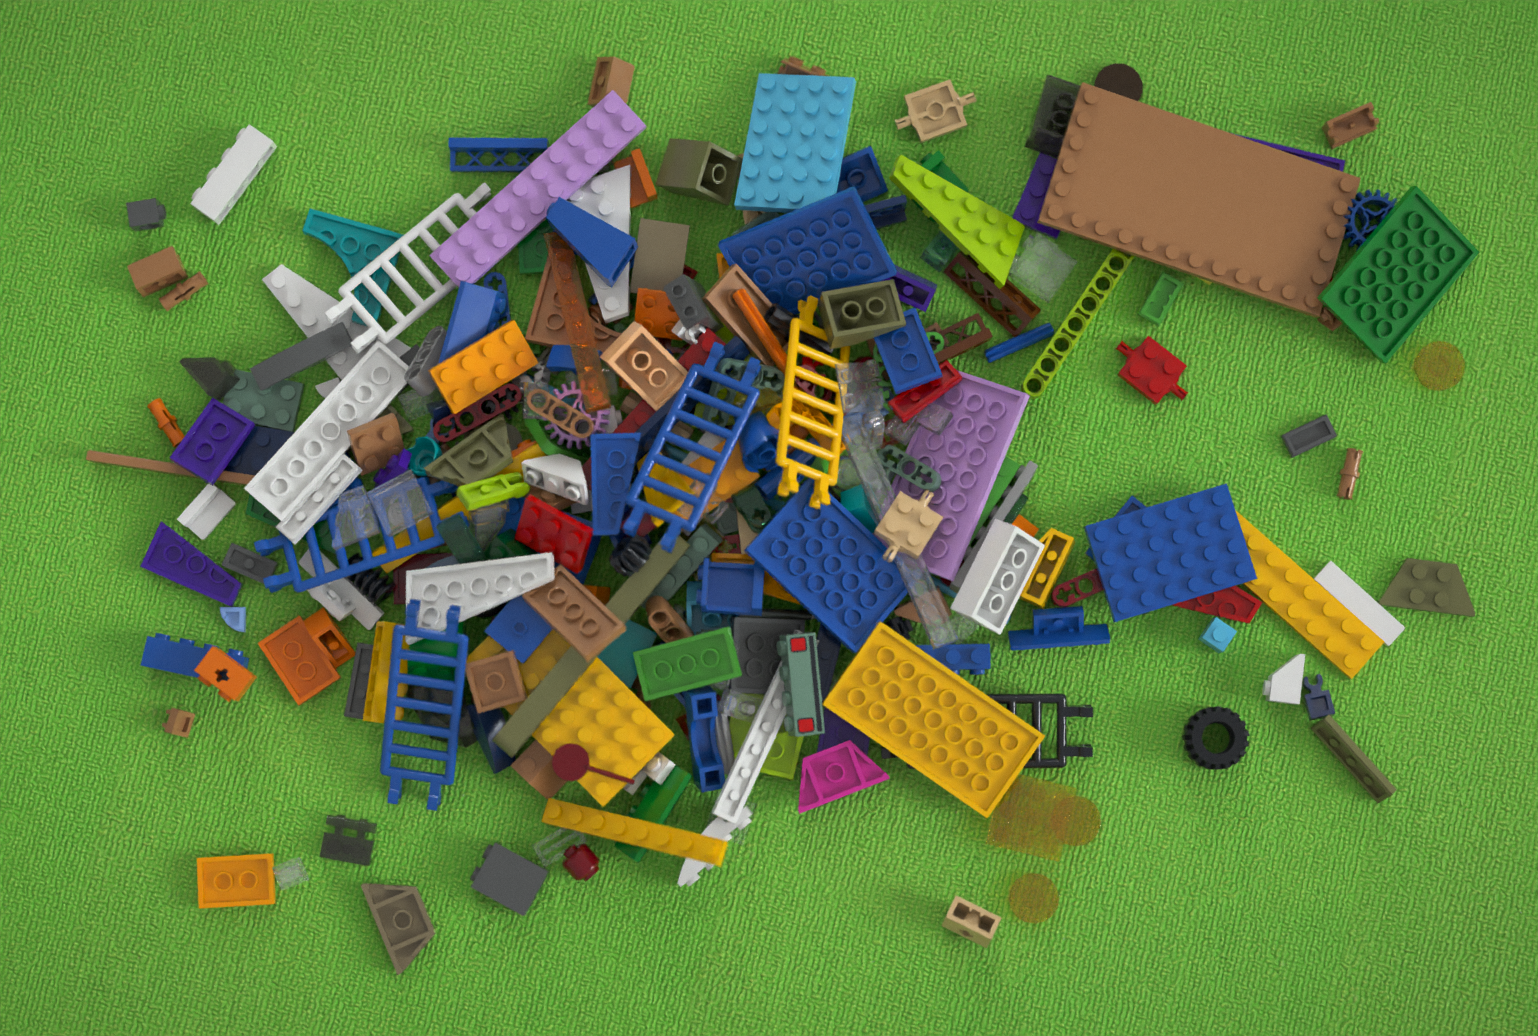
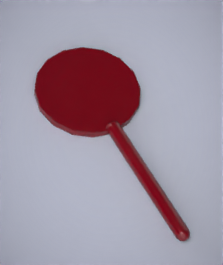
[552,743,635,785]

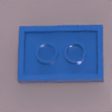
[873,308,943,395]

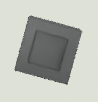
[126,198,167,232]

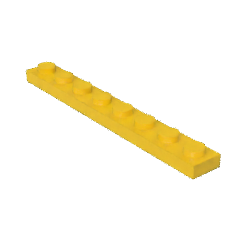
[541,798,728,867]

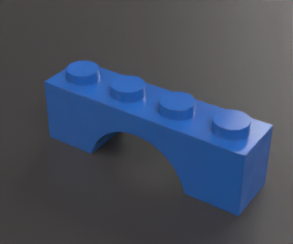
[684,685,725,792]

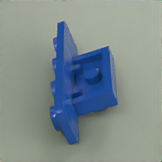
[1008,606,1110,650]

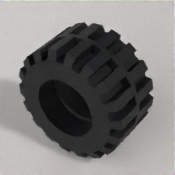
[1182,706,1249,770]

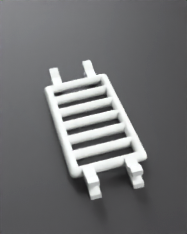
[325,182,491,354]

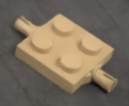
[895,79,977,143]
[874,490,943,563]

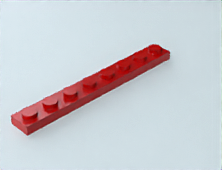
[582,328,726,492]

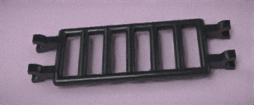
[881,694,1093,769]

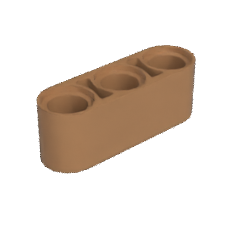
[527,389,594,438]
[645,596,695,643]

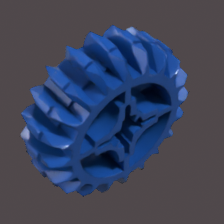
[1343,190,1398,251]

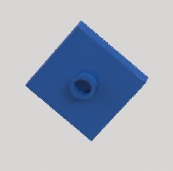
[485,595,553,664]

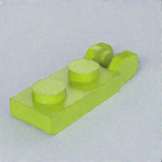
[456,472,530,511]

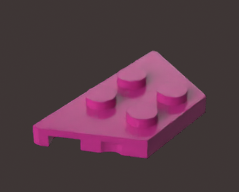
[798,740,890,814]

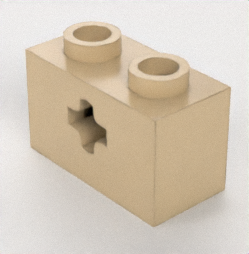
[942,895,1001,948]

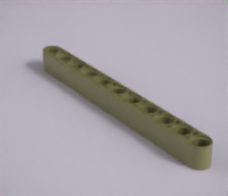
[492,536,690,757]

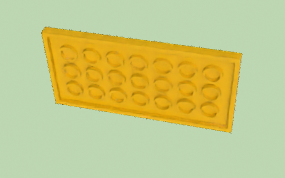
[822,621,1045,818]
[466,629,675,807]

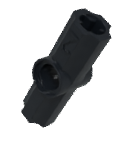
[764,303,833,355]

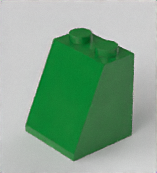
[407,620,466,681]

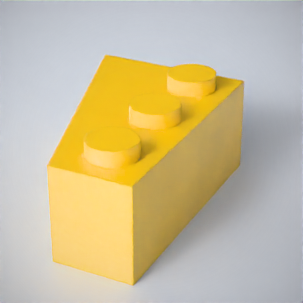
[1019,528,1075,609]

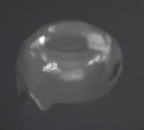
[827,455,864,492]

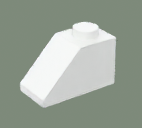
[1262,654,1305,705]

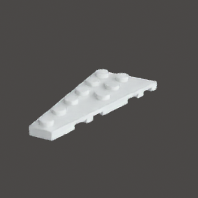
[566,165,631,323]
[406,553,554,645]

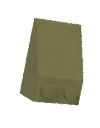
[818,279,906,349]

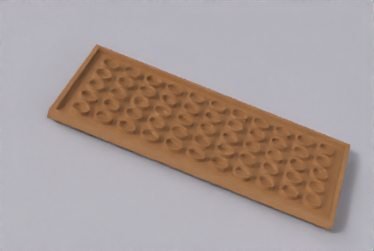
[1037,82,1361,318]

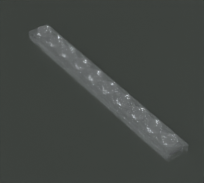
[841,414,958,650]

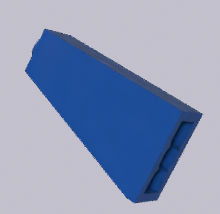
[546,197,638,288]

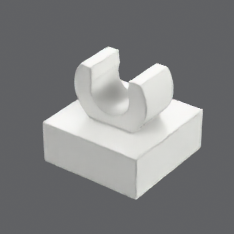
[671,319,706,345]

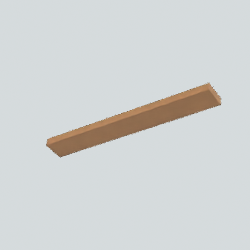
[86,450,255,486]

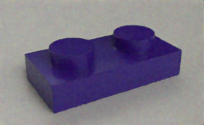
[372,449,412,493]

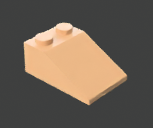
[600,321,688,412]

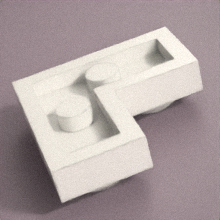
[623,752,676,795]

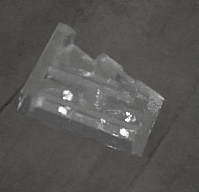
[332,485,381,550]

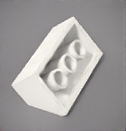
[950,519,1045,635]

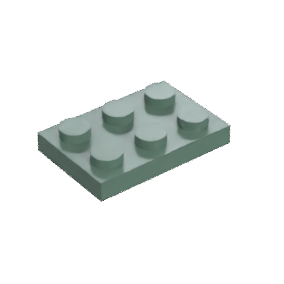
[223,369,305,432]

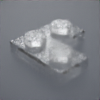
[884,402,953,445]

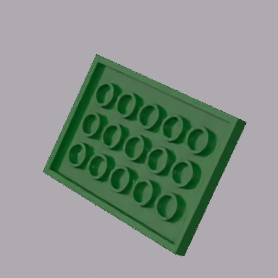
[1317,186,1479,364]

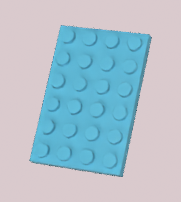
[734,73,856,213]

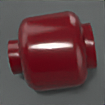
[562,844,599,881]

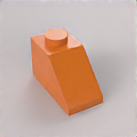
[303,607,356,668]

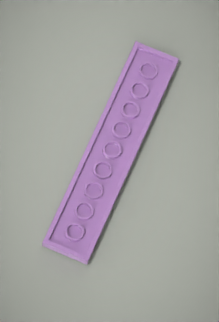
[429,90,647,288]

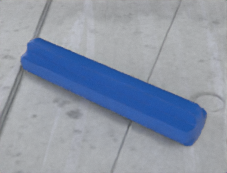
[984,323,1055,363]

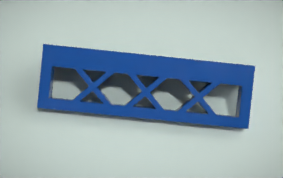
[448,138,549,172]

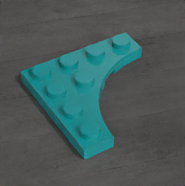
[302,208,403,327]

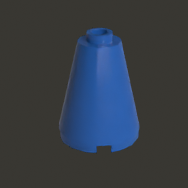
[734,404,790,473]

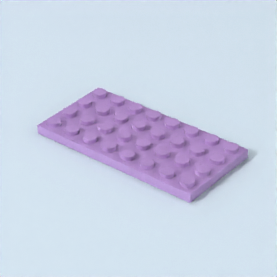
[873,370,1030,581]

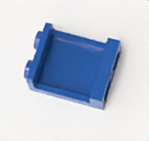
[696,558,764,616]

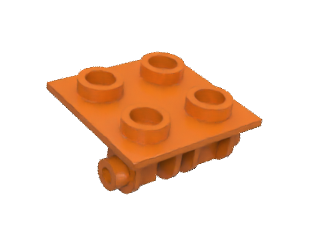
[634,288,682,341]

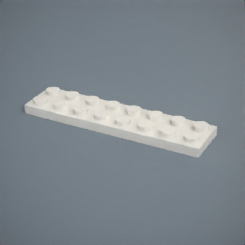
[244,340,409,521]

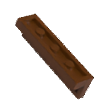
[943,251,1041,337]
[929,313,993,365]

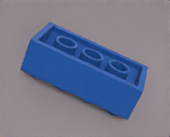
[438,281,506,364]

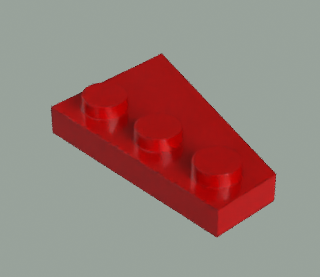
[1171,586,1262,624]

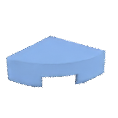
[220,607,246,632]

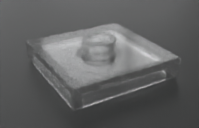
[367,469,434,537]

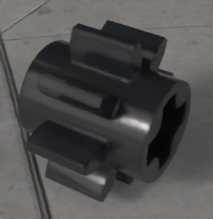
[884,616,913,640]

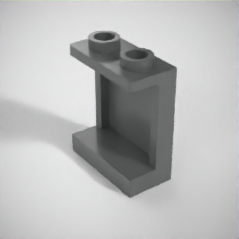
[664,274,725,336]
[470,842,550,916]

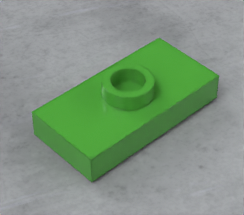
[1138,271,1184,327]

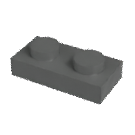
[222,543,278,584]

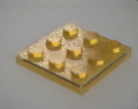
[986,774,1077,862]

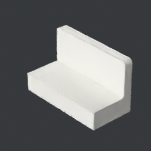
[177,484,236,540]

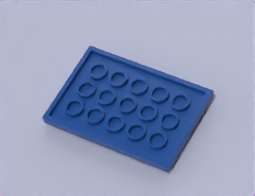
[718,186,897,315]
[744,477,919,653]
[1084,484,1257,622]

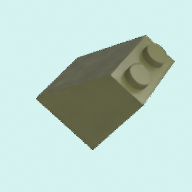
[655,138,743,206]

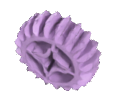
[542,381,610,449]

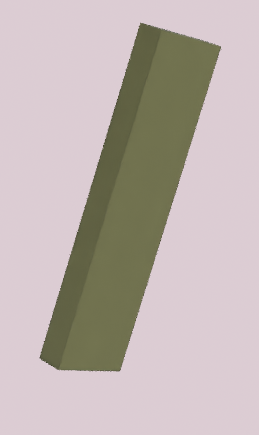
[1311,714,1397,803]

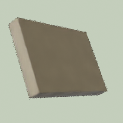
[630,218,690,293]

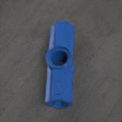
[754,437,822,501]

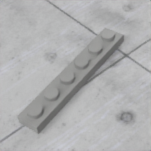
[949,461,1038,594]

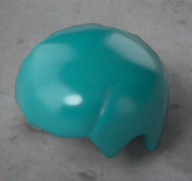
[407,436,443,477]

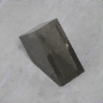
[179,357,240,400]

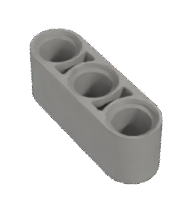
[404,326,447,397]

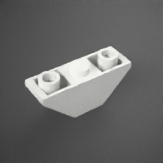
[522,454,589,505]

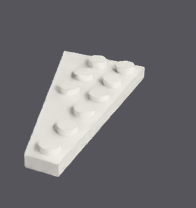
[262,264,411,380]

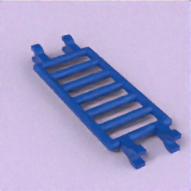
[623,342,762,553]
[254,476,469,593]
[380,599,468,811]

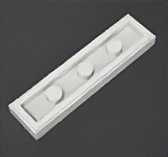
[276,454,363,545]
[1314,561,1405,647]

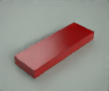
[888,359,962,424]

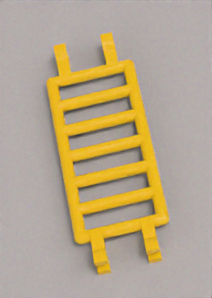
[776,295,850,509]

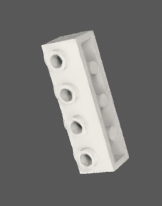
[190,124,277,225]

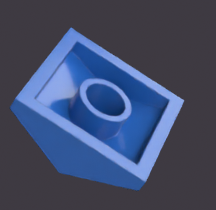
[837,146,888,202]

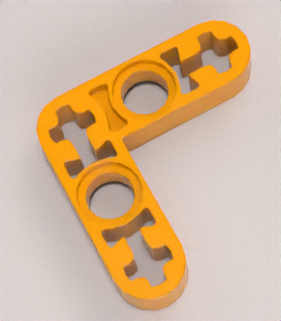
[766,398,847,454]

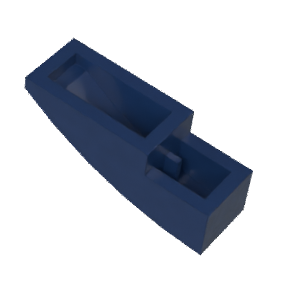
[465,702,516,774]

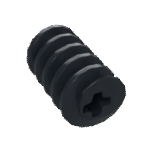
[347,553,396,607]

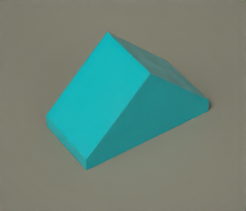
[841,484,879,534]

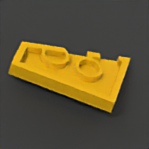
[637,451,695,527]

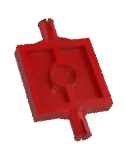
[1116,335,1188,405]

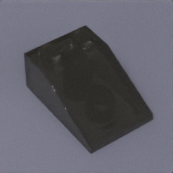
[1024,75,1080,158]

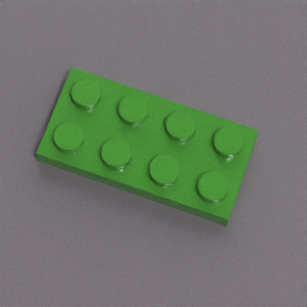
[632,627,742,701]

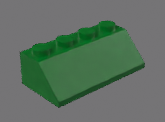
[614,765,693,863]

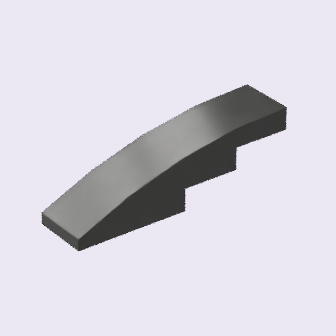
[250,322,352,391]

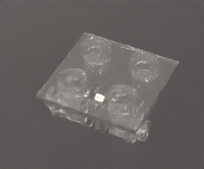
[835,359,885,413]

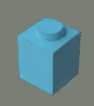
[1198,617,1237,653]

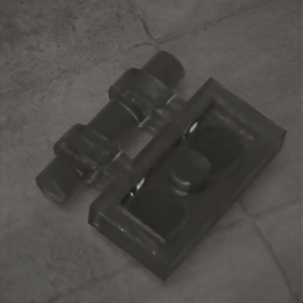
[320,814,377,866]

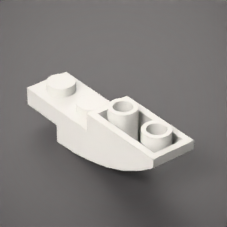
[678,806,753,887]

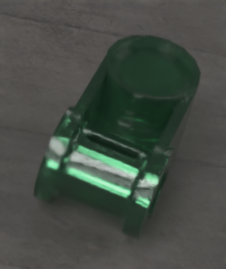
[731,483,771,534]

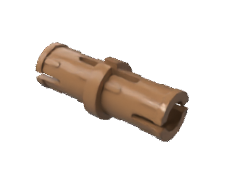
[158,271,209,312]
[1337,448,1363,500]

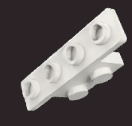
[299,549,384,630]

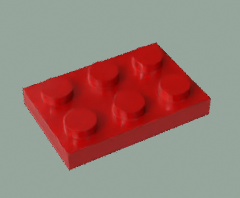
[515,495,594,574]

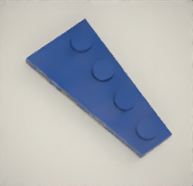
[591,433,641,536]

